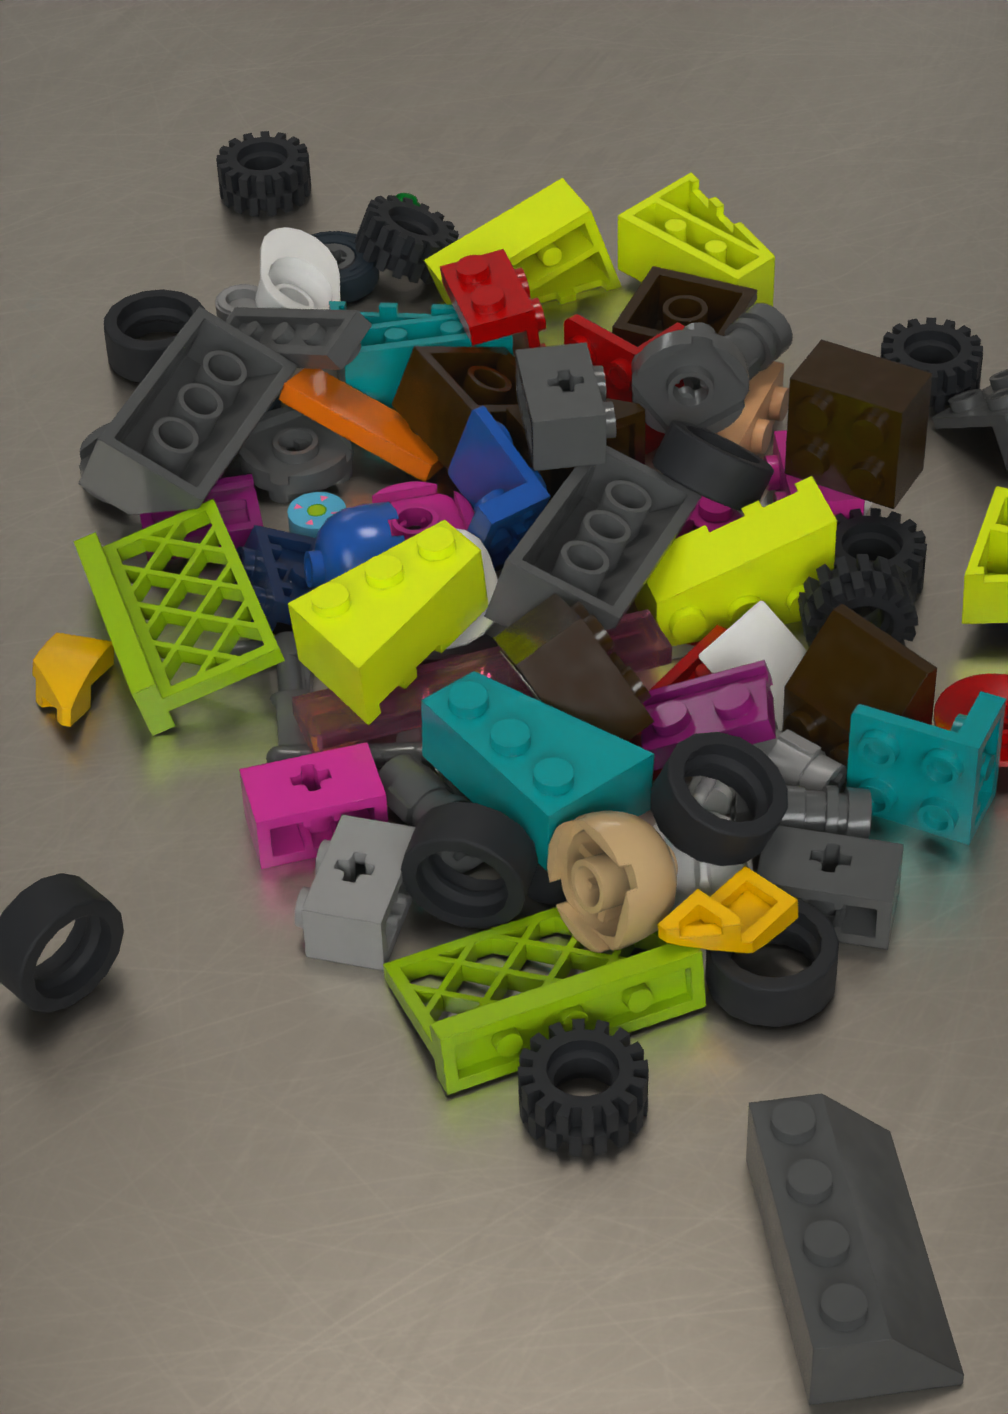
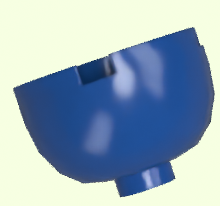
[304,502,405,588]

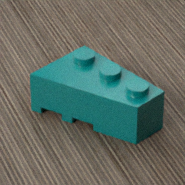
[329,301,513,408]
[421,671,654,872]

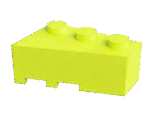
[618,172,775,307]
[424,178,622,305]
[635,476,837,650]
[288,520,488,726]

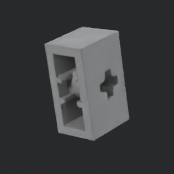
[295,815,415,971]

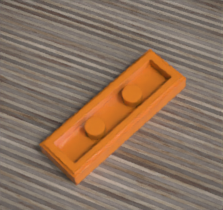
[279,368,443,482]

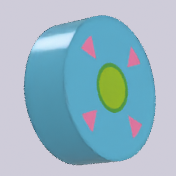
[287,492,346,538]

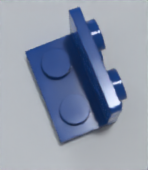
[448,406,551,572]

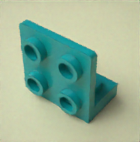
[846,691,1006,845]

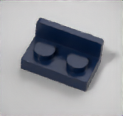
[235,525,317,640]

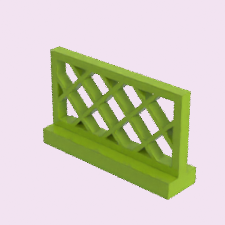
[73,499,285,736]
[383,907,706,1095]

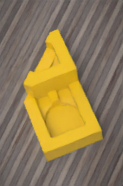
[32,632,114,727]
[657,866,798,953]

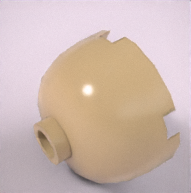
[547,811,678,953]

